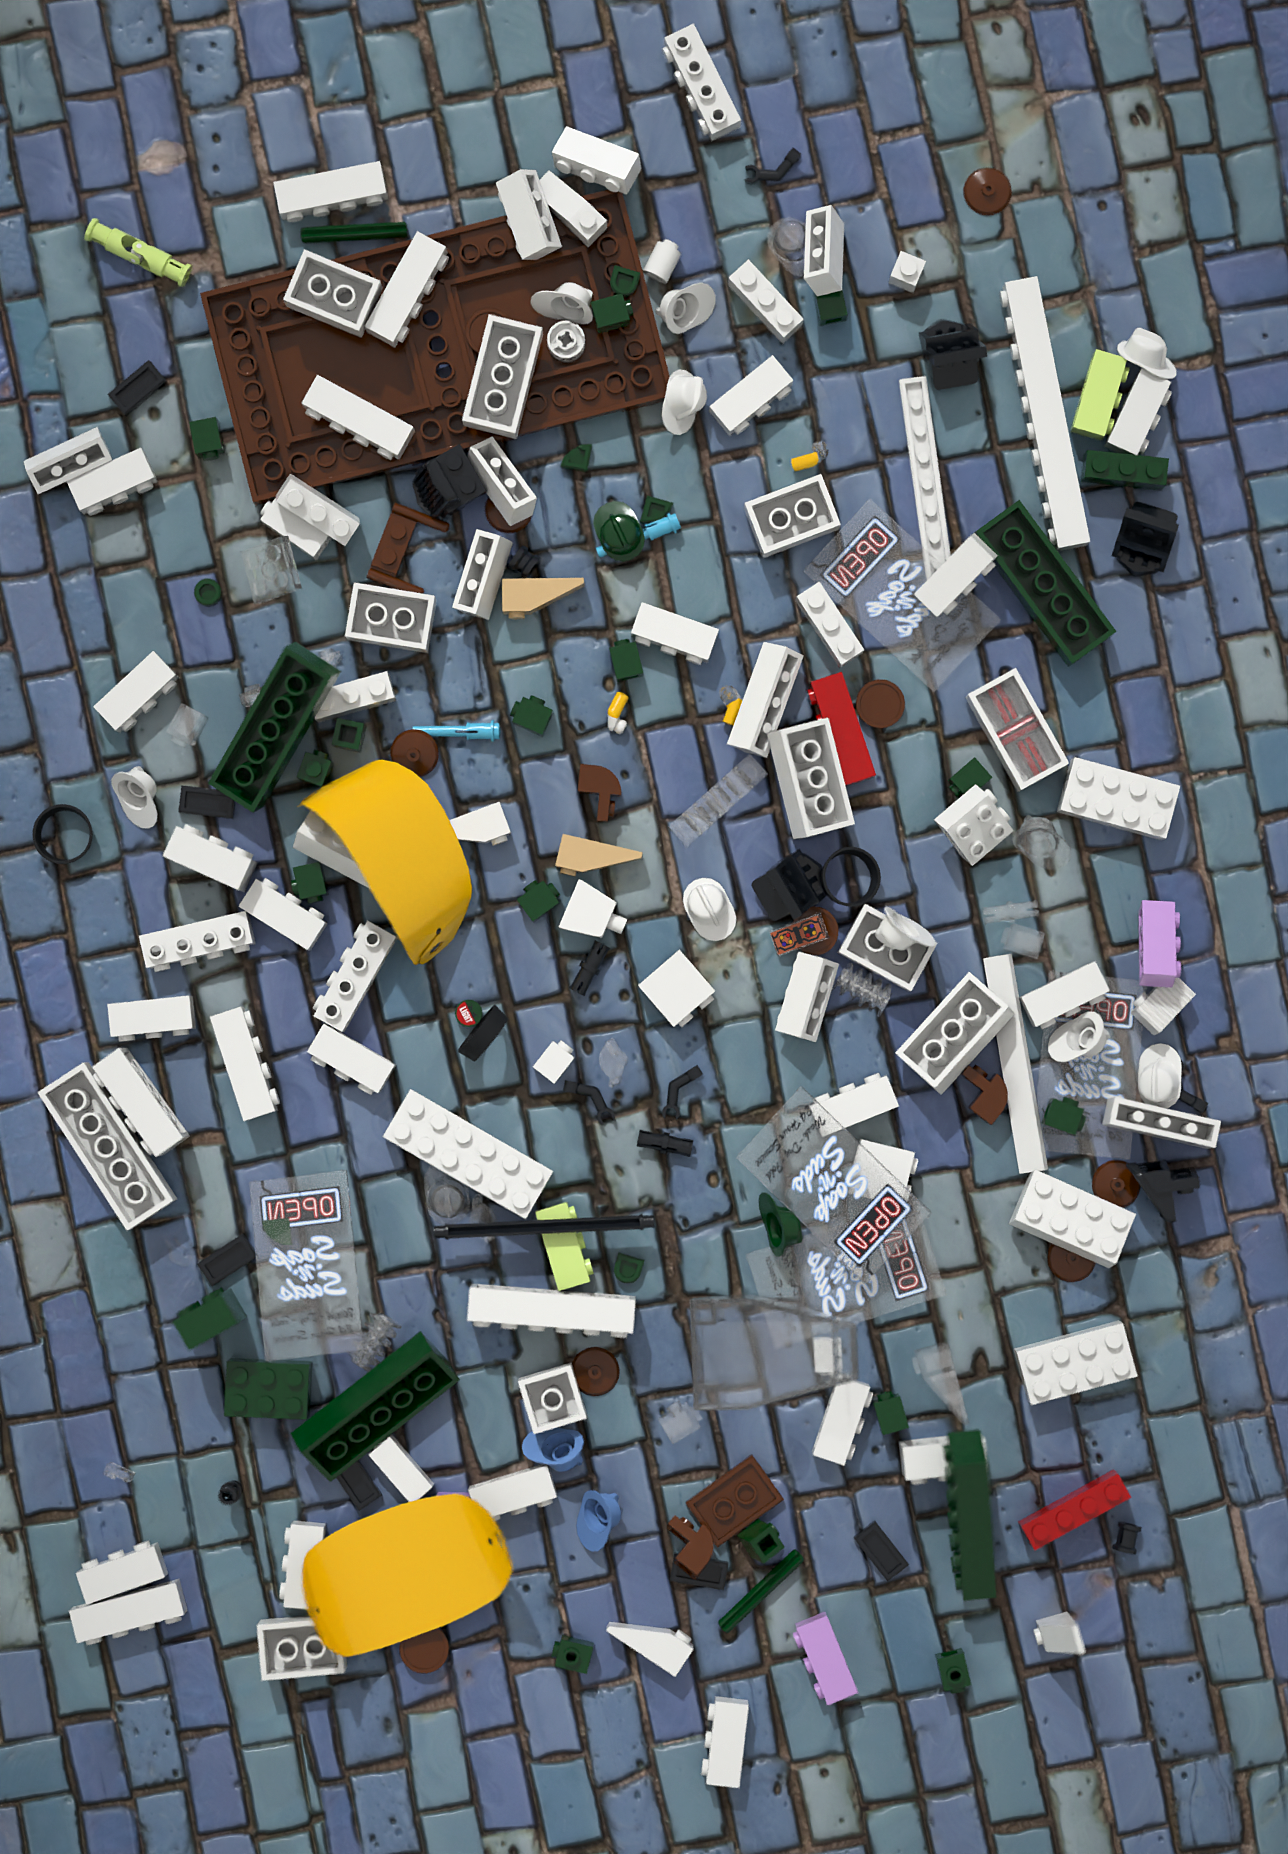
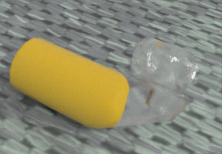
[791,441,829,472]
[719,685,742,726]

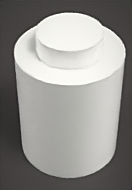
[643,239,681,284]

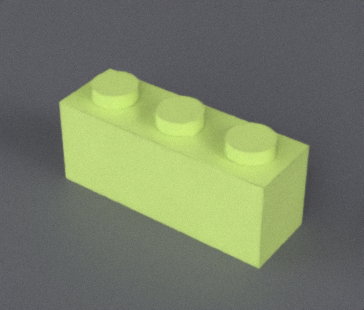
[1070,349,1130,441]
[535,1202,594,1291]

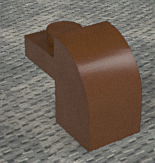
[578,764,622,823]
[961,1064,1008,1125]
[666,1515,713,1580]

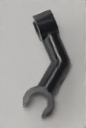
[744,147,801,185]
[1179,1060,1208,1113]
[662,1065,703,1120]
[563,1080,615,1125]

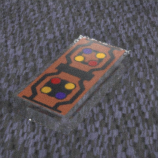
[769,913,830,957]

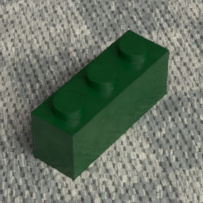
[1081,450,1169,491]

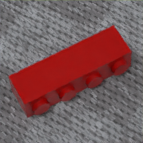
[807,672,876,786]
[1018,1469,1131,1550]

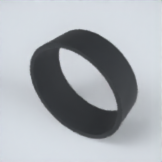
[32,804,93,864]
[821,847,881,907]
[458,1005,508,1061]

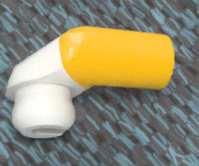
[608,692,629,734]

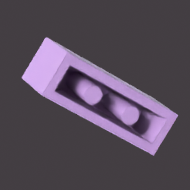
[1138,900,1181,987]
[793,1612,858,1705]

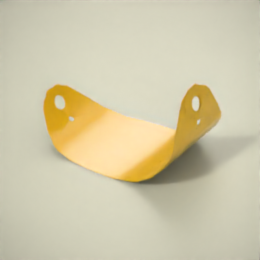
[297,760,472,965]
[302,1494,513,1657]

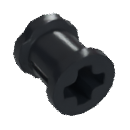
[1112,1521,1142,1554]

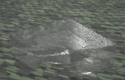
[103,1462,136,1482]

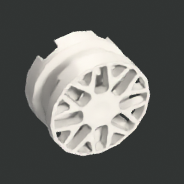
[547,321,585,362]

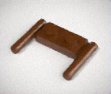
[366,502,450,594]

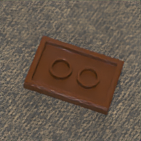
[685,1454,784,1548]

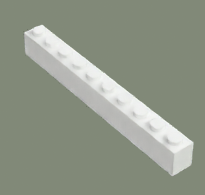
[999,276,1090,551]

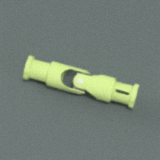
[84,218,192,287]

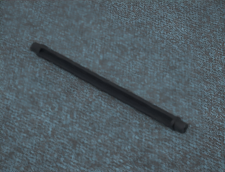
[434,1214,655,1240]

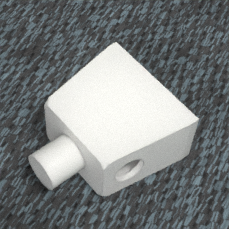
[559,879,627,938]

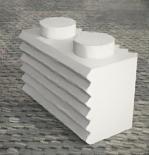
[1131,978,1196,1035]

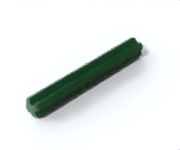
[301,222,408,243]
[718,1549,804,1633]

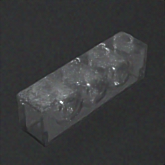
[668,754,768,849]

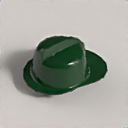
[593,501,645,562]
[758,1192,803,1257]

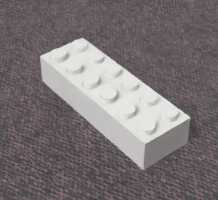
[37,1062,177,1231]
[383,1089,553,1220]
[467,1284,636,1338]

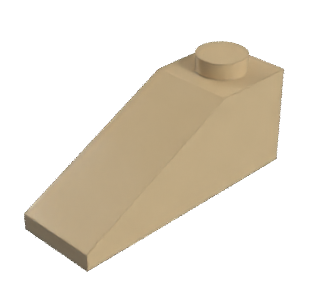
[502,578,584,619]
[555,834,643,877]

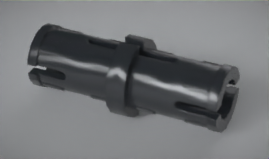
[569,940,610,996]
[637,1129,693,1157]
[218,1480,243,1505]

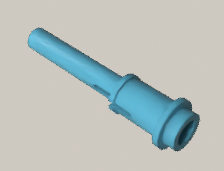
[596,513,681,558]
[413,720,501,742]

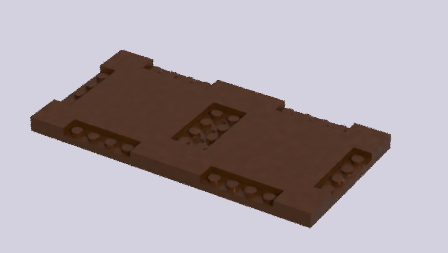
[200,189,670,506]

